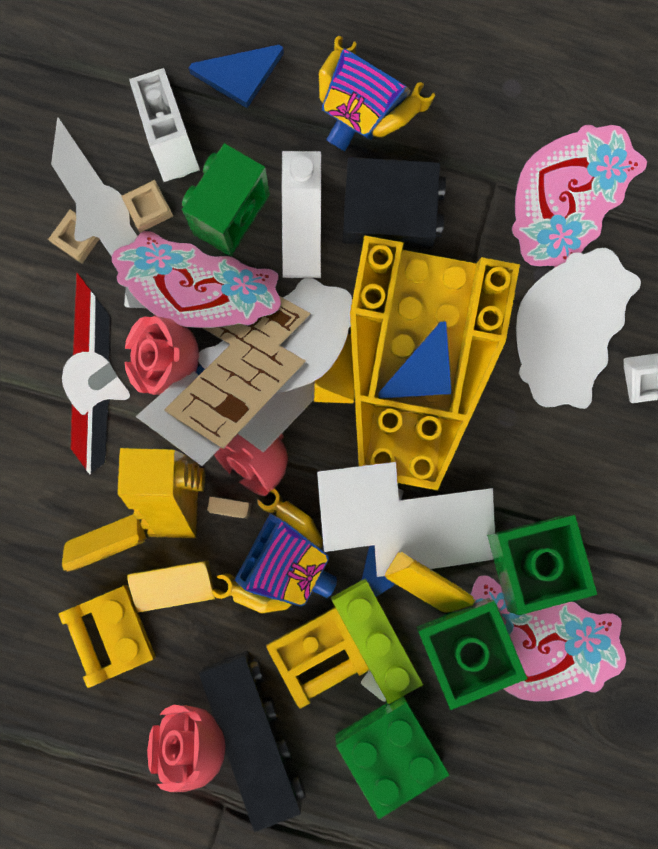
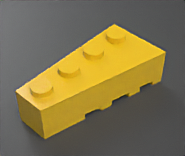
[118,448,205,538]

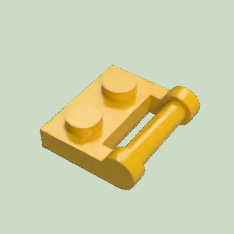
[59,585,156,688]
[266,607,369,709]

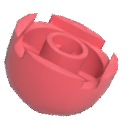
[125,316,199,395]
[214,434,288,496]
[147,705,226,792]

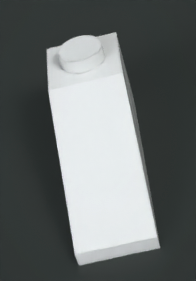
[129,68,200,182]
[282,151,321,278]

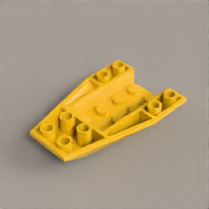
[350,236,520,490]

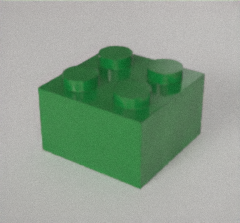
[182,143,270,256]
[487,515,597,615]
[416,598,527,710]
[335,696,449,819]

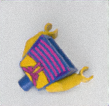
[319,36,435,151]
[212,488,337,613]

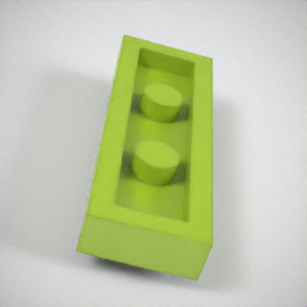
[331,578,423,704]

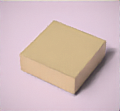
[121,180,173,233]
[48,210,100,264]
[207,497,252,519]

